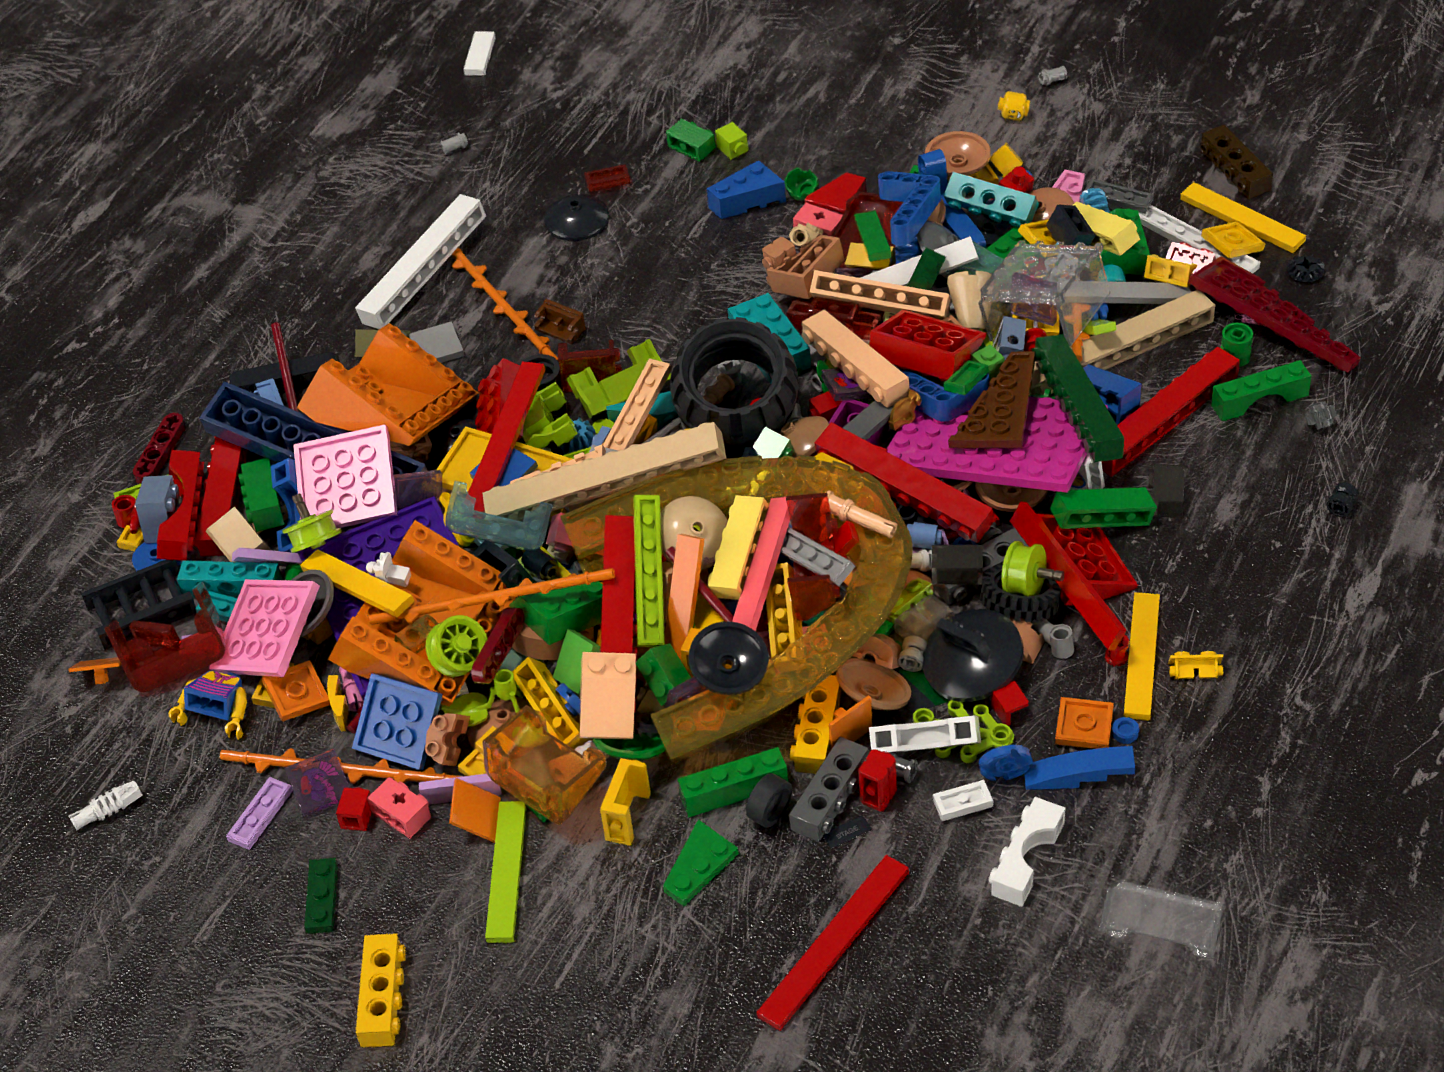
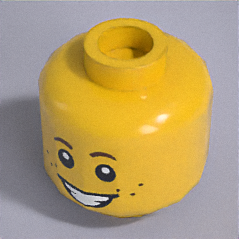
[997,91,1030,121]

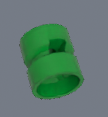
[1221,322,1253,367]

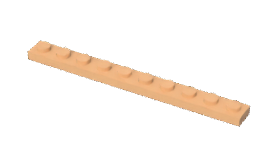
[547,358,672,565]

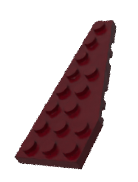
[1188,256,1361,372]

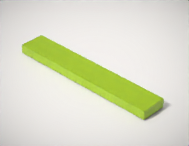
[633,495,665,647]
[485,801,527,943]

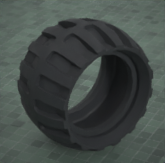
[670,317,799,450]

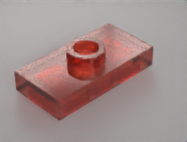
[584,164,631,192]
[129,620,182,649]

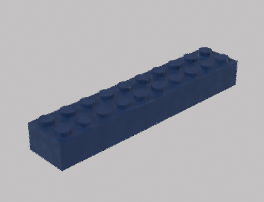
[199,382,430,510]

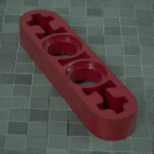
[133,413,186,484]
[471,607,525,684]

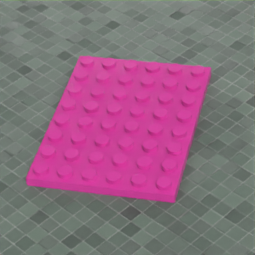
[887,397,1108,493]

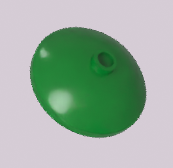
[593,731,672,761]

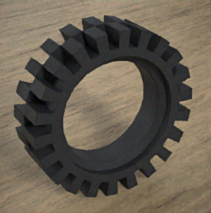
[980,564,1061,622]

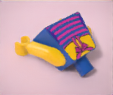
[169,670,247,740]

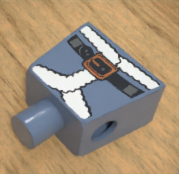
[992,316,1026,360]

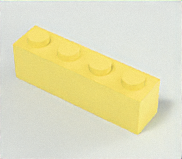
[1073,202,1140,256]
[708,495,769,600]

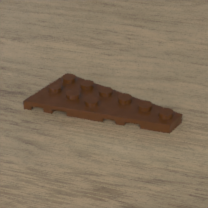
[948,351,1035,449]

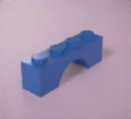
[271,458,300,553]

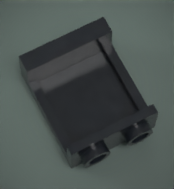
[472,538,537,598]

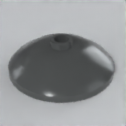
[917,220,965,279]
[291,569,334,638]

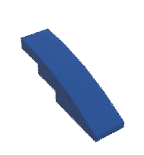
[1024,746,1135,790]

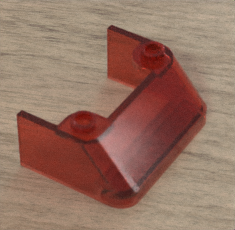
[786,493,840,621]
[104,581,226,692]

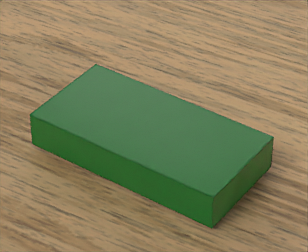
[944,360,989,395]

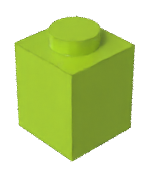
[715,122,748,160]

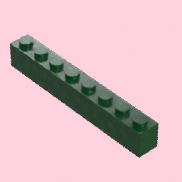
[1032,334,1124,463]

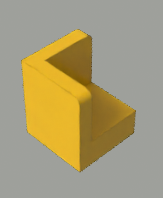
[990,142,1023,175]

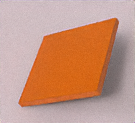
[68,656,130,685]
[829,695,872,751]
[449,778,501,843]

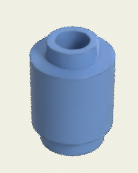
[905,522,942,550]

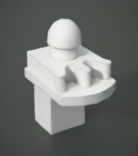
[366,552,411,587]

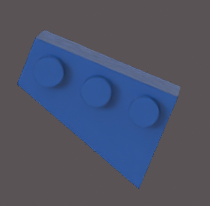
[707,160,786,219]
[1083,364,1142,425]

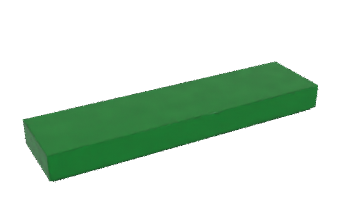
[854,211,892,262]

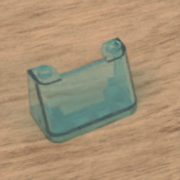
[445,481,553,551]

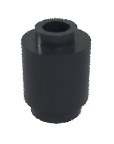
[521,547,558,581]

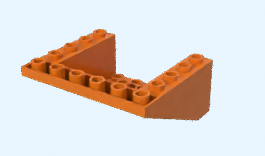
[297,323,479,446]
[328,520,516,707]

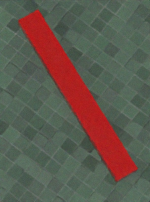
[460,361,546,520]
[1010,502,1127,650]
[757,855,909,1031]

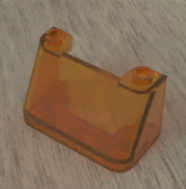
[482,705,606,825]

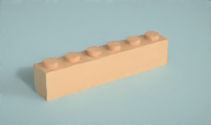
[810,270,952,320]
[802,310,910,408]

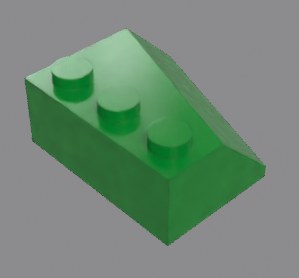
[1079,208,1150,275]
[509,581,602,645]

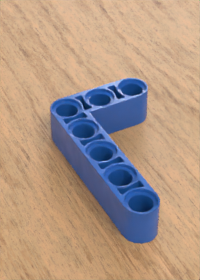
[918,149,986,253]
[878,171,941,246]
[893,364,990,422]

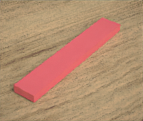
[732,496,796,631]

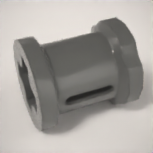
[890,752,918,783]

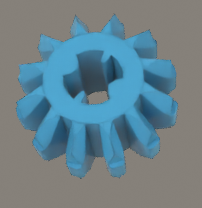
[1080,188,1109,213]
[559,418,596,454]

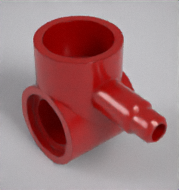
[112,495,140,534]

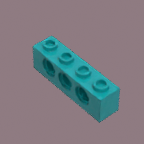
[943,172,1039,228]
[177,561,283,599]

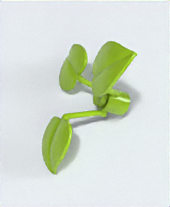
[441,669,552,748]

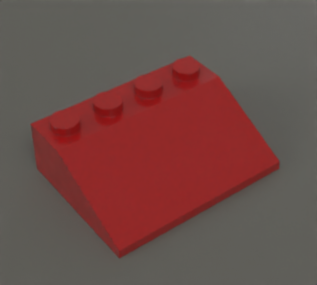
[869,309,986,382]
[1037,514,1138,605]

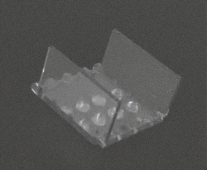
[978,241,1111,346]

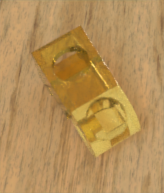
[394,614,439,654]

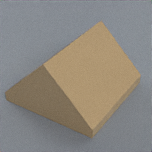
[206,507,272,562]

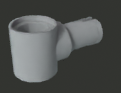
[1032,617,1074,659]

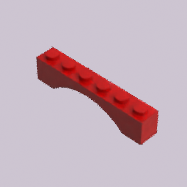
[157,450,204,561]

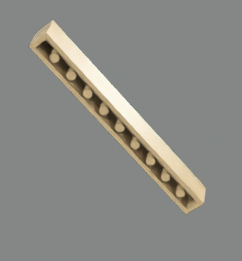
[1030,290,1215,395]
[483,422,727,528]

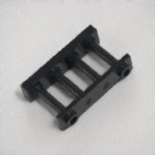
[81,559,197,650]

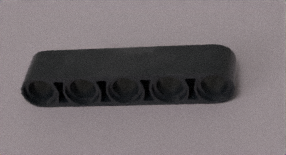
[229,352,340,393]

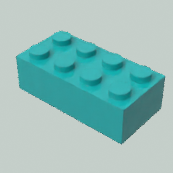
[728,293,811,384]

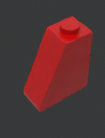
[805,172,867,226]

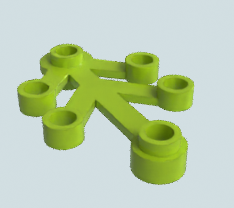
[913,700,1014,763]

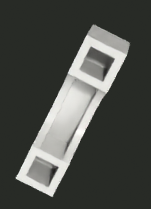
[869,716,981,753]
[989,797,1065,907]

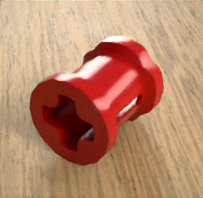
[1105,634,1129,666]

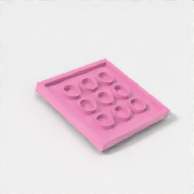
[294,425,398,528]
[209,579,320,677]

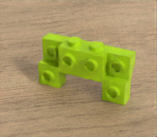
[567,339,671,418]
[522,381,578,449]

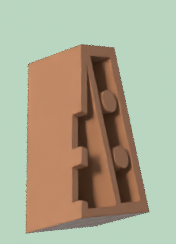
[766,235,845,299]

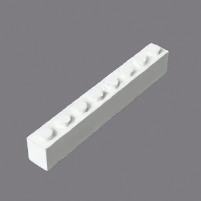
[355,194,486,329]

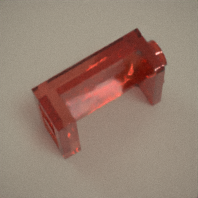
[558,340,622,392]

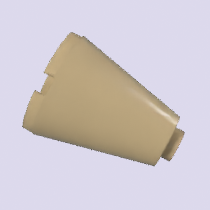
[947,271,993,332]

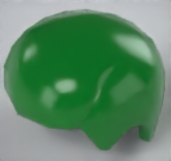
[784,167,819,201]

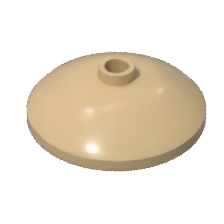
[660,496,728,571]

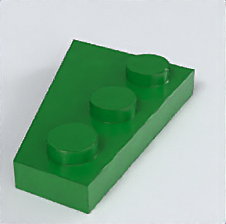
[663,819,739,907]

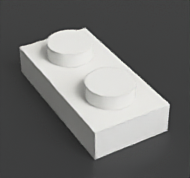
[933,780,993,821]

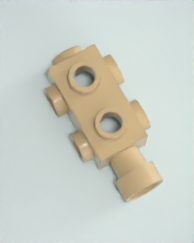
[789,222,824,246]

